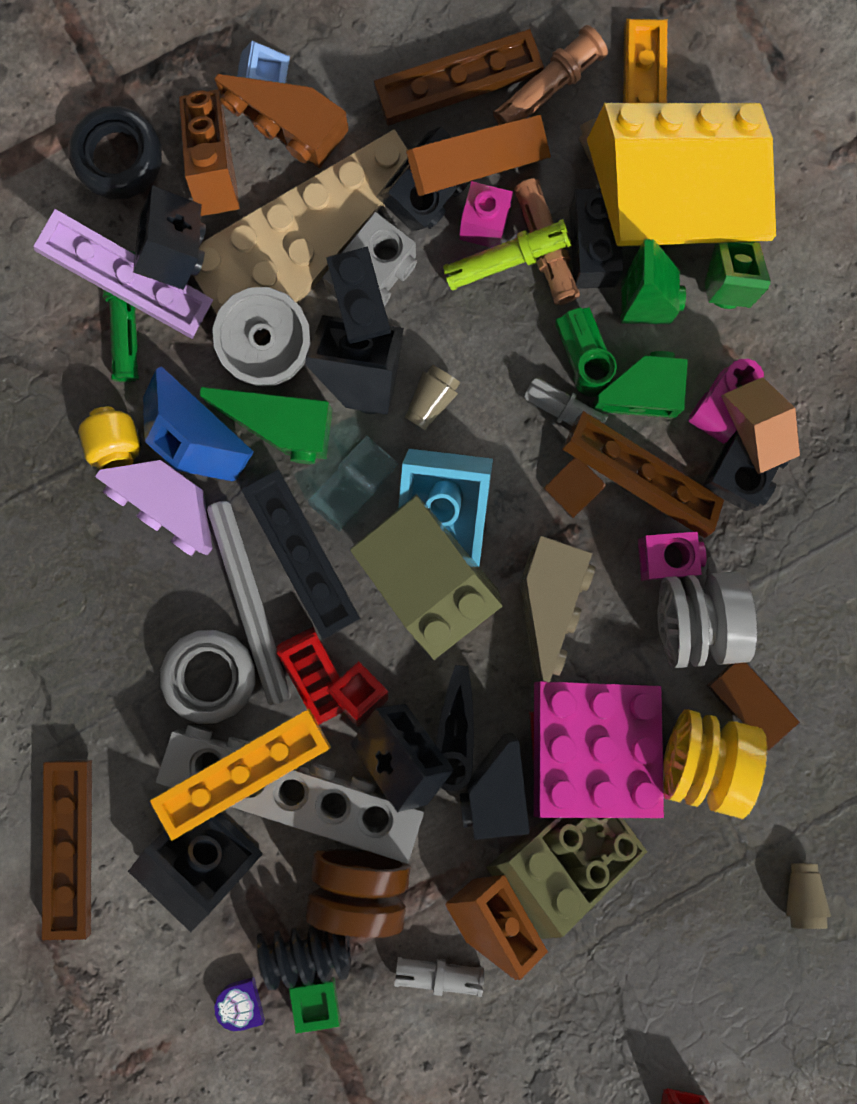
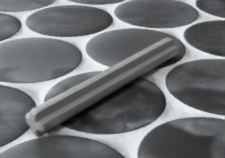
[207,501,291,705]

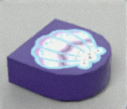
[214,977,265,1031]

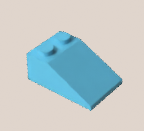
[399,449,493,567]

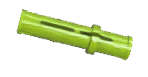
[443,219,572,291]

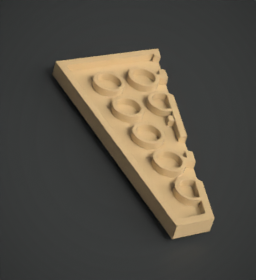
[193,129,407,345]

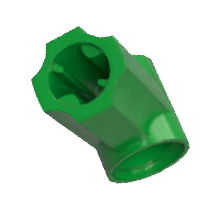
[555,307,617,397]

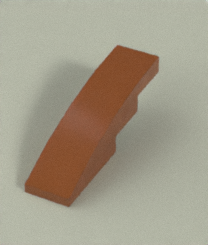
[406,115,551,196]

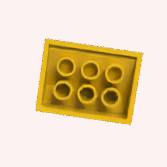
[587,103,776,246]

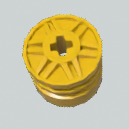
[663,709,767,819]

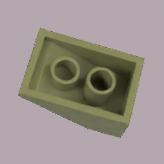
[350,494,503,660]

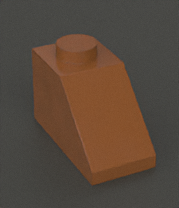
[445,875,548,980]

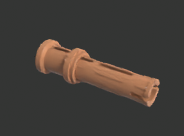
[493,25,608,125]

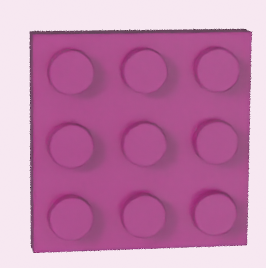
[534,681,664,818]

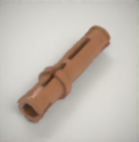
[514,178,580,305]

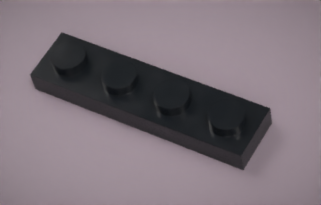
[242,469,361,640]

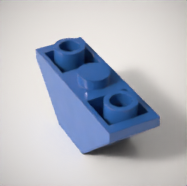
[143,366,254,481]

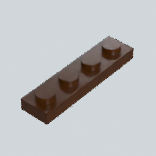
[374,29,544,126]
[562,411,724,538]
[42,760,92,940]

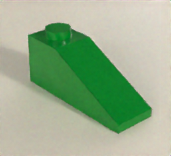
[621,239,686,324]
[200,387,333,464]

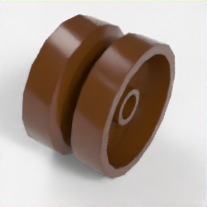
[305,849,411,938]

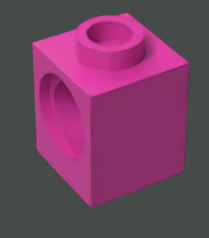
[460,181,513,248]
[638,532,706,581]

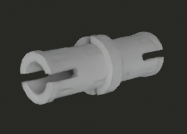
[394,957,485,997]

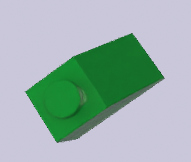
[705,241,771,309]
[593,351,688,418]

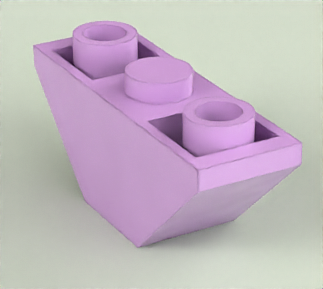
[95,460,213,556]

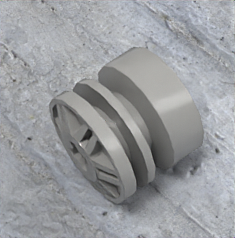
[657,571,757,669]

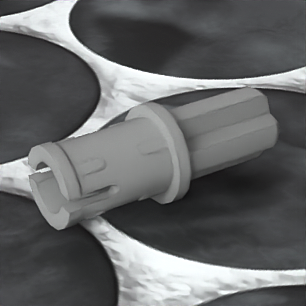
[524,378,608,426]

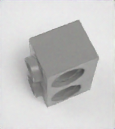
[323,212,417,306]

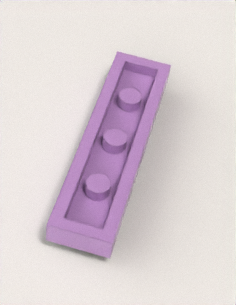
[33,209,213,339]

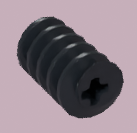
[256,925,352,991]

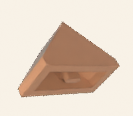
[721,377,800,474]

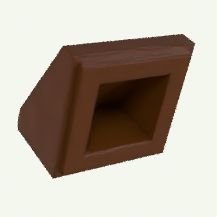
[543,457,606,518]

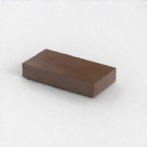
[706,663,800,751]

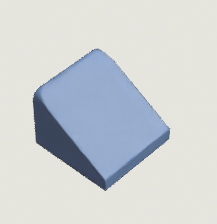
[237,41,290,83]

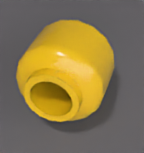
[78,406,141,470]

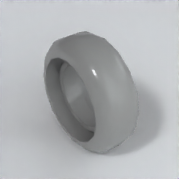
[160,630,255,724]

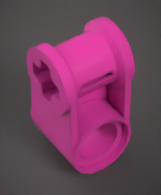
[688,359,764,444]

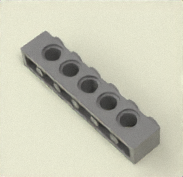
[155,724,424,864]

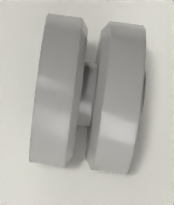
[213,287,310,387]

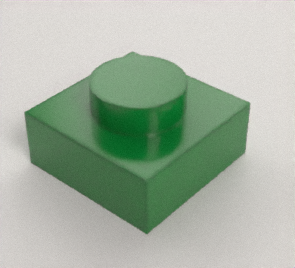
[289,977,341,1034]

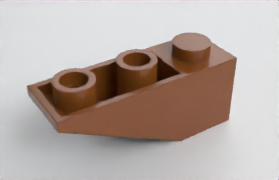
[214,74,349,168]
[179,90,240,216]

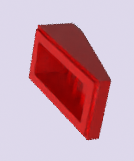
[276,627,343,725]

